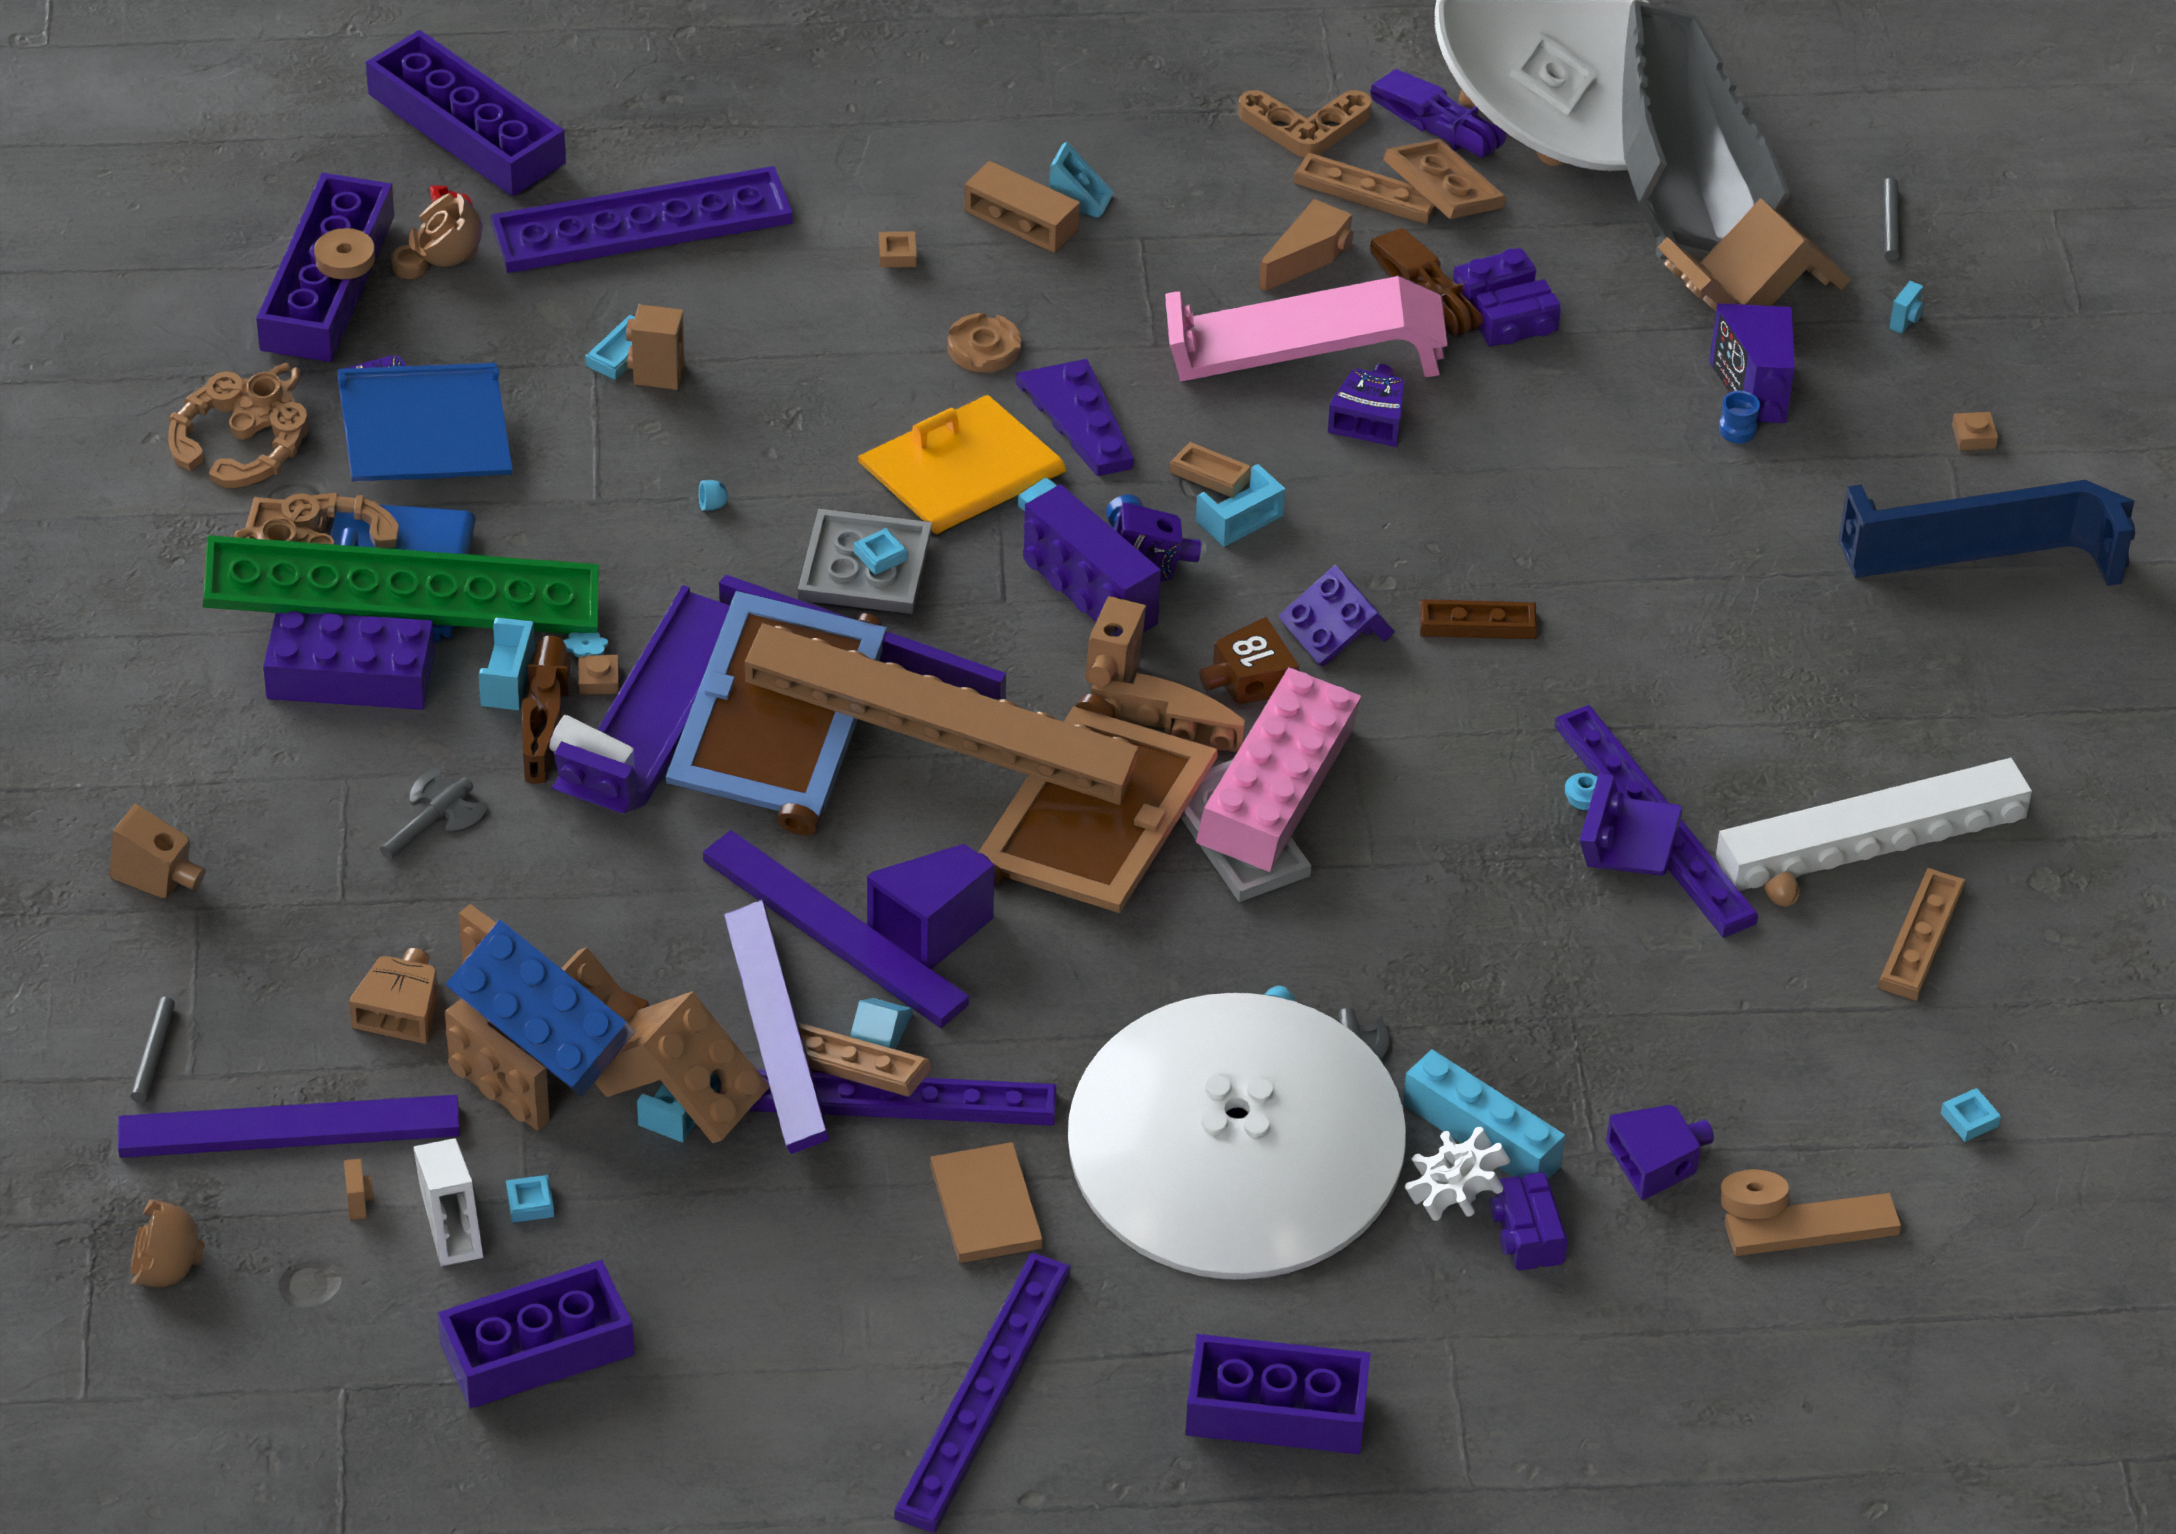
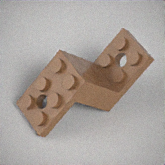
[1657,198,1852,311]
[445,904,550,1131]
[561,947,770,1143]

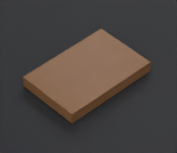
[1383,139,1506,219]
[930,1142,1042,1263]

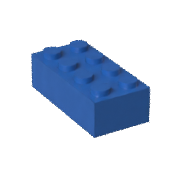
[445,919,636,1097]

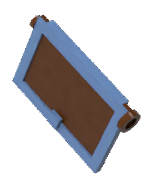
[666,591,887,836]

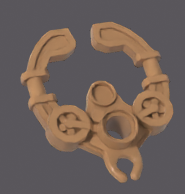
[168,363,310,488]
[234,492,399,548]

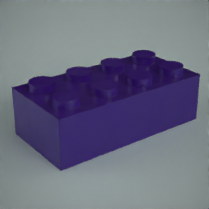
[1023,484,1161,636]
[263,611,435,710]
[437,1259,634,1409]
[1185,1334,1371,1454]

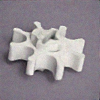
[1405,1127,1510,1221]

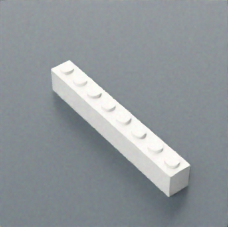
[1715,758,2032,891]

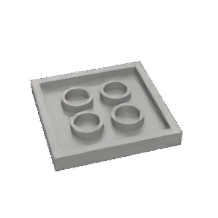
[798,509,932,614]

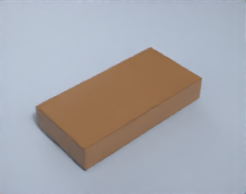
[1169,442,1252,498]

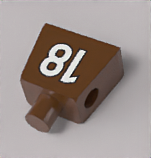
[1199,617,1299,704]

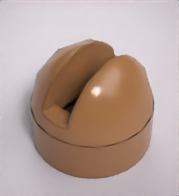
[1764,872,1800,907]

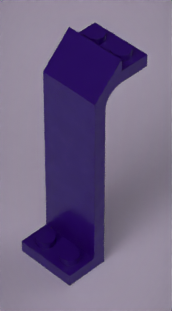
[552,585,730,814]

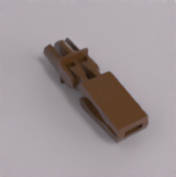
[1370,227,1484,338]
[522,635,570,784]

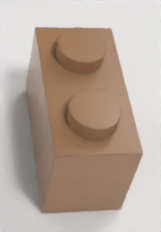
[626,304,685,390]

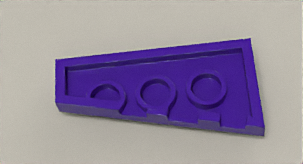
[1016,359,1133,476]

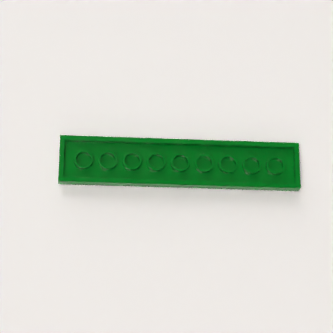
[202,535,599,634]

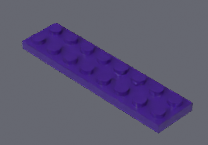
[491,166,793,273]

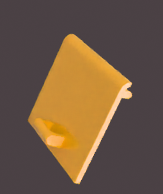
[858,395,1067,535]

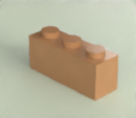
[964,161,1080,253]

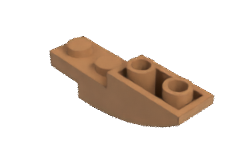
[1091,673,1245,753]

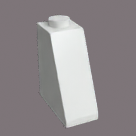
[414,1138,483,1266]

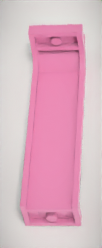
[1165,276,1448,382]

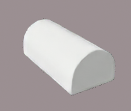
[549,715,634,768]

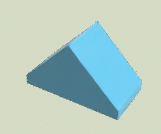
[1050,142,1114,217]
[850,998,913,1050]

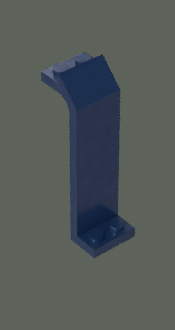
[1838,480,2135,586]

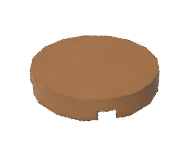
[948,313,1021,372]

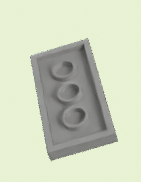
[1180,760,1311,902]

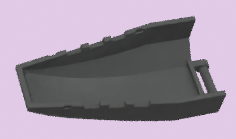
[1622,0,1791,263]

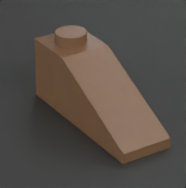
[1259,199,1354,291]

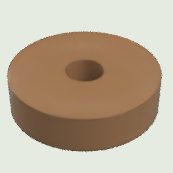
[314,228,375,279]
[1721,1170,1789,1219]

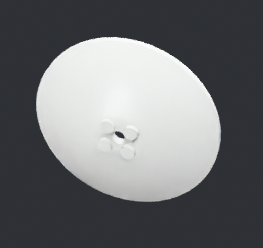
[1435,0,1649,171]
[1068,993,1405,1279]

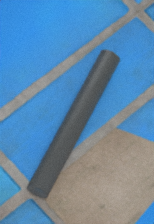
[1883,178,1899,261]
[130,997,175,1103]

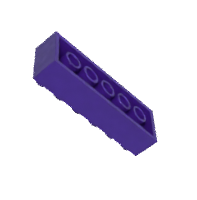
[366,29,566,197]
[256,172,395,362]

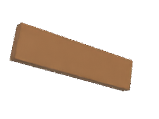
[1294,152,1437,225]
[1878,868,1966,1001]
[798,1022,932,1097]
[1724,1193,1901,1256]

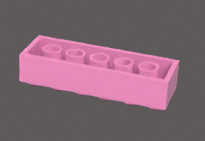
[1196,667,1361,872]

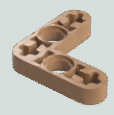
[1238,90,1372,158]

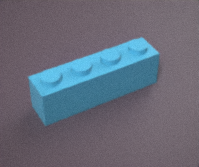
[1403,1049,1565,1179]

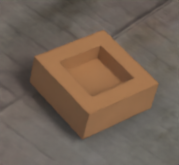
[879,231,916,268]
[1952,412,1998,450]
[579,655,619,695]
[344,1159,374,1220]

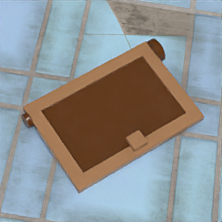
[978,694,1218,913]

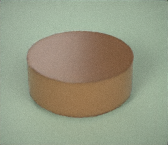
[391,245,429,279]

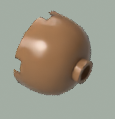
[409,194,483,268]
[131,1199,205,1288]

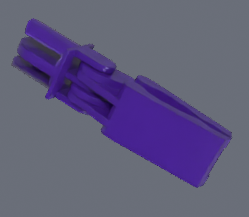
[1370,69,1507,159]

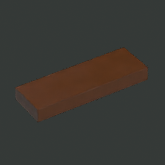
[1419,599,1537,639]

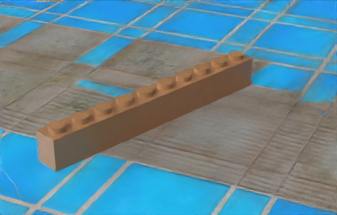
[745,623,1138,805]

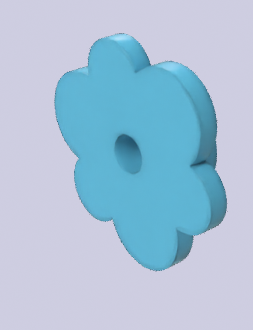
[563,632,608,657]

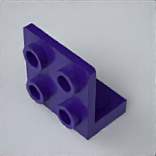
[1279,564,1395,666]
[1580,774,1683,876]

